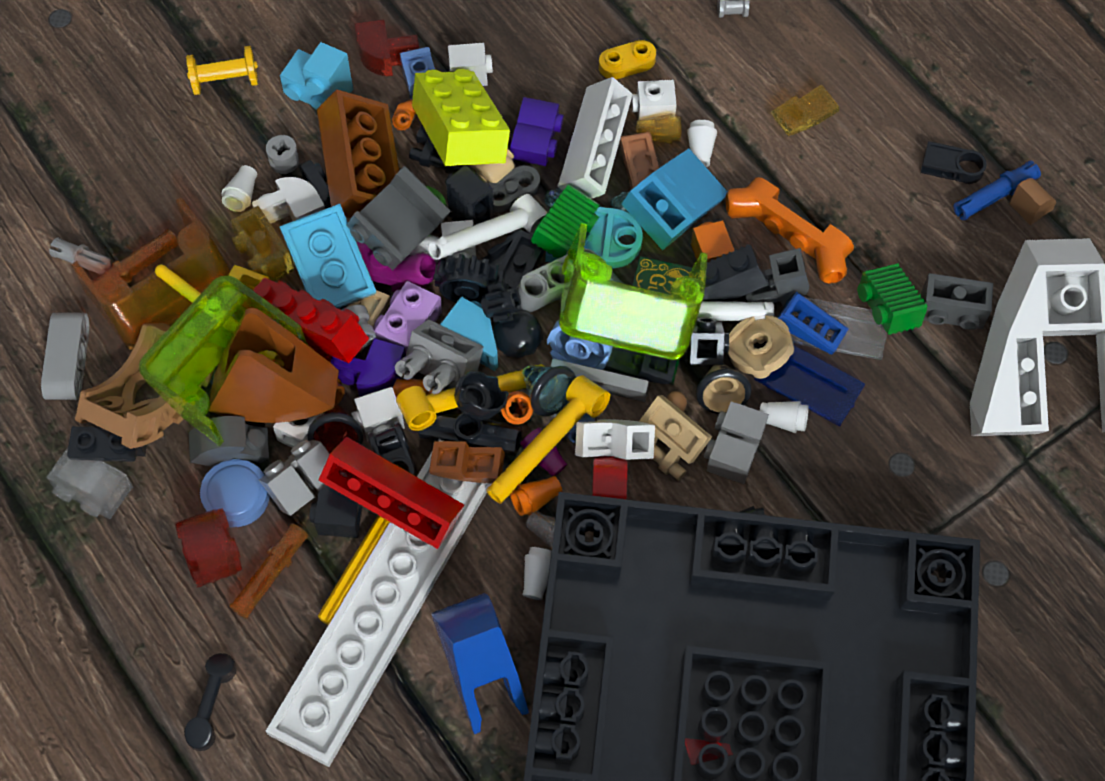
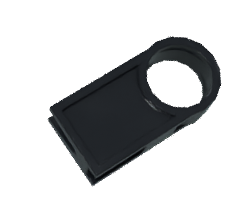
[921,141,987,184]

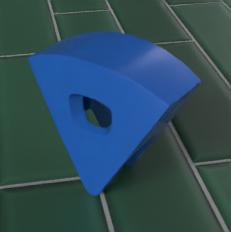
[431,593,529,734]

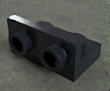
[67,426,147,462]

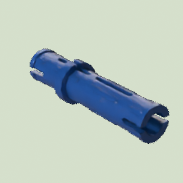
[953,160,1041,221]

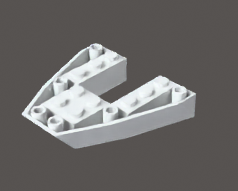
[970,238,1105,436]

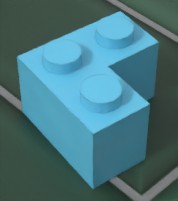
[280,42,353,110]

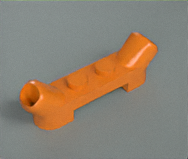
[725,177,854,284]

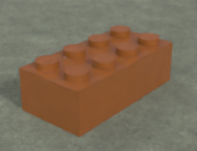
[317,89,399,218]

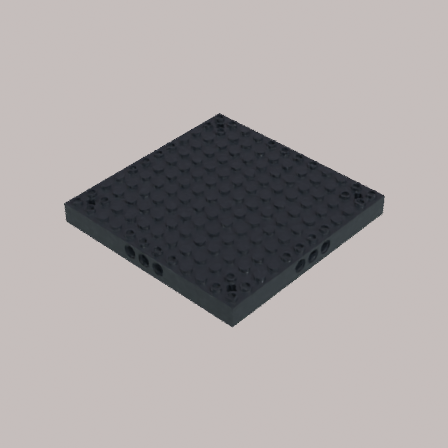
[524,492,980,781]

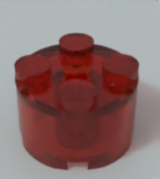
[174,508,242,588]

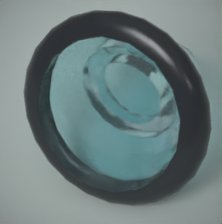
[522,366,576,417]

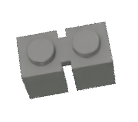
[704,401,769,484]
[259,439,330,516]

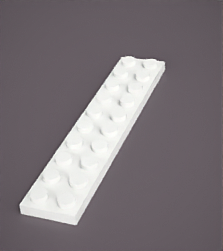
[266,439,492,767]

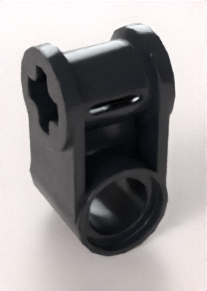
[367,420,417,477]

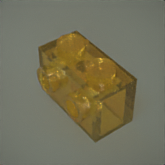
[230,206,295,282]

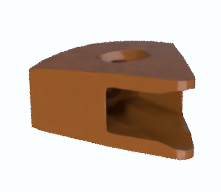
[208,308,339,423]

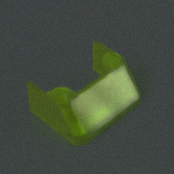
[559,223,708,360]
[139,276,308,446]

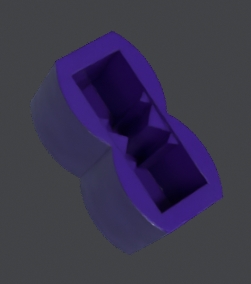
[510,97,564,166]

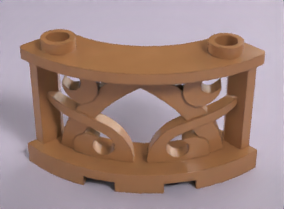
[75,323,221,449]

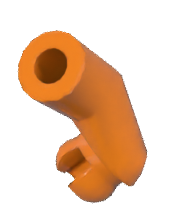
[392,99,416,131]

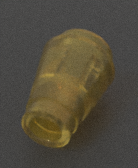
[637,113,681,144]

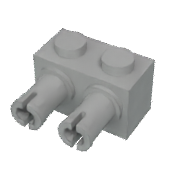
[395,319,484,394]

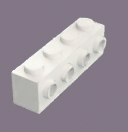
[558,77,633,199]

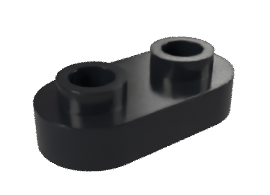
[299,160,331,209]

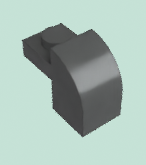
[746,248,809,307]
[189,416,269,467]

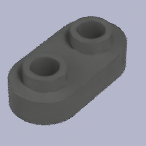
[488,166,540,213]

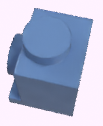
[400,47,435,100]

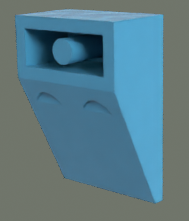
[622,148,728,251]

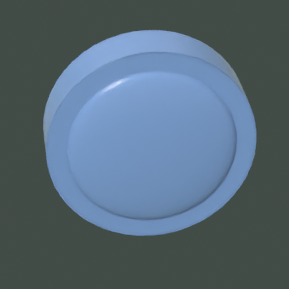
[200,459,270,527]

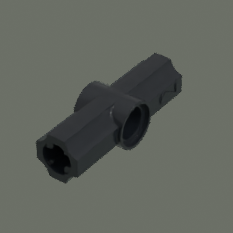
[418,412,522,456]

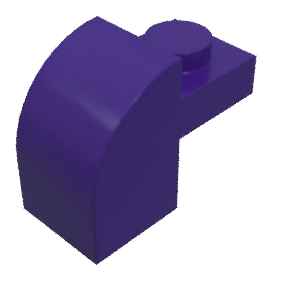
[330,338,406,397]

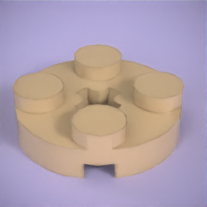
[728,315,794,379]

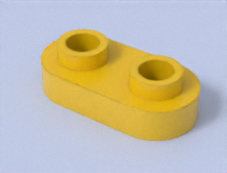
[599,40,656,79]

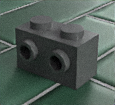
[921,273,994,330]

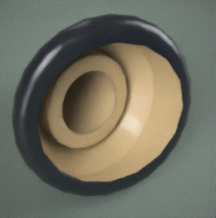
[696,363,752,414]

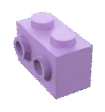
[374,281,442,355]

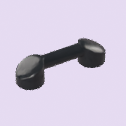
[184,653,237,751]

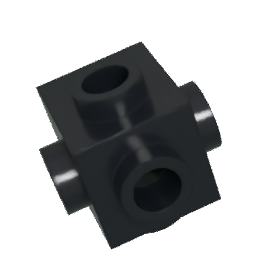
[682,317,729,367]

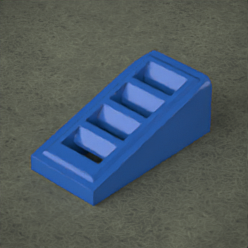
[777,292,849,355]

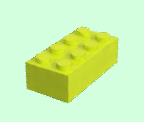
[412,69,510,166]

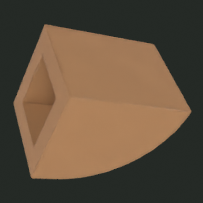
[1009,178,1056,225]

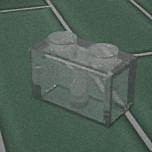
[47,448,133,519]

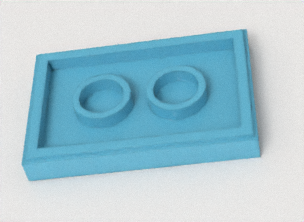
[280,204,376,308]

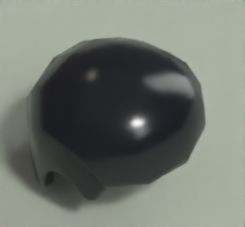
[493,310,544,358]
[454,371,509,420]

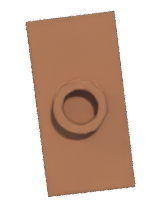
[619,132,659,190]

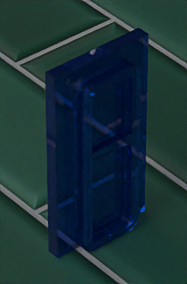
[754,345,865,426]

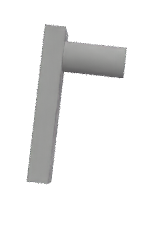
[548,359,649,418]

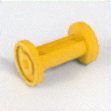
[186,45,258,95]

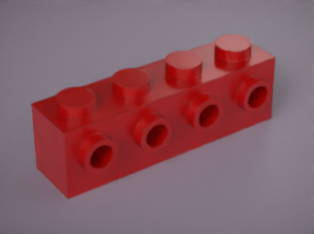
[244,278,369,363]
[318,437,465,549]

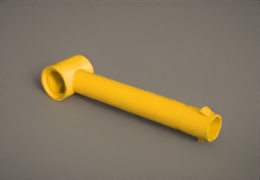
[396,364,546,431]
[486,375,610,504]

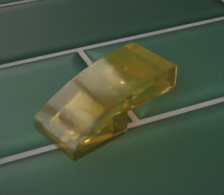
[771,84,839,136]

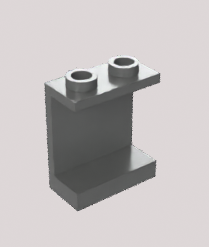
[346,166,451,271]

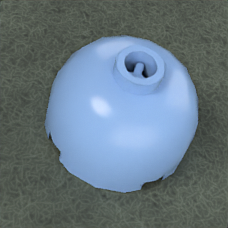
[547,310,614,370]

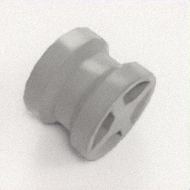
[266,135,299,174]

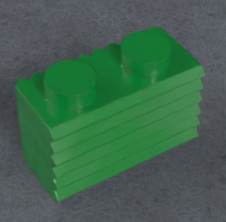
[531,184,600,259]
[857,263,928,335]

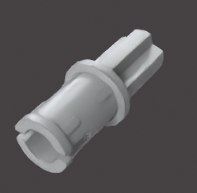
[49,237,112,275]

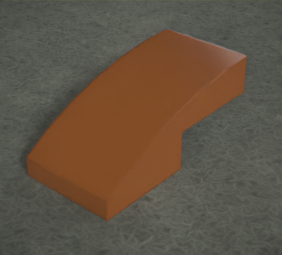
[429,441,505,483]

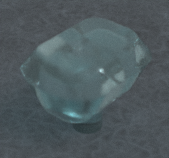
[544,188,562,207]
[610,191,629,211]

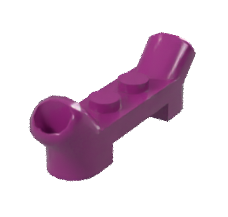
[356,242,436,292]

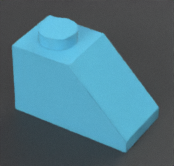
[440,297,498,371]

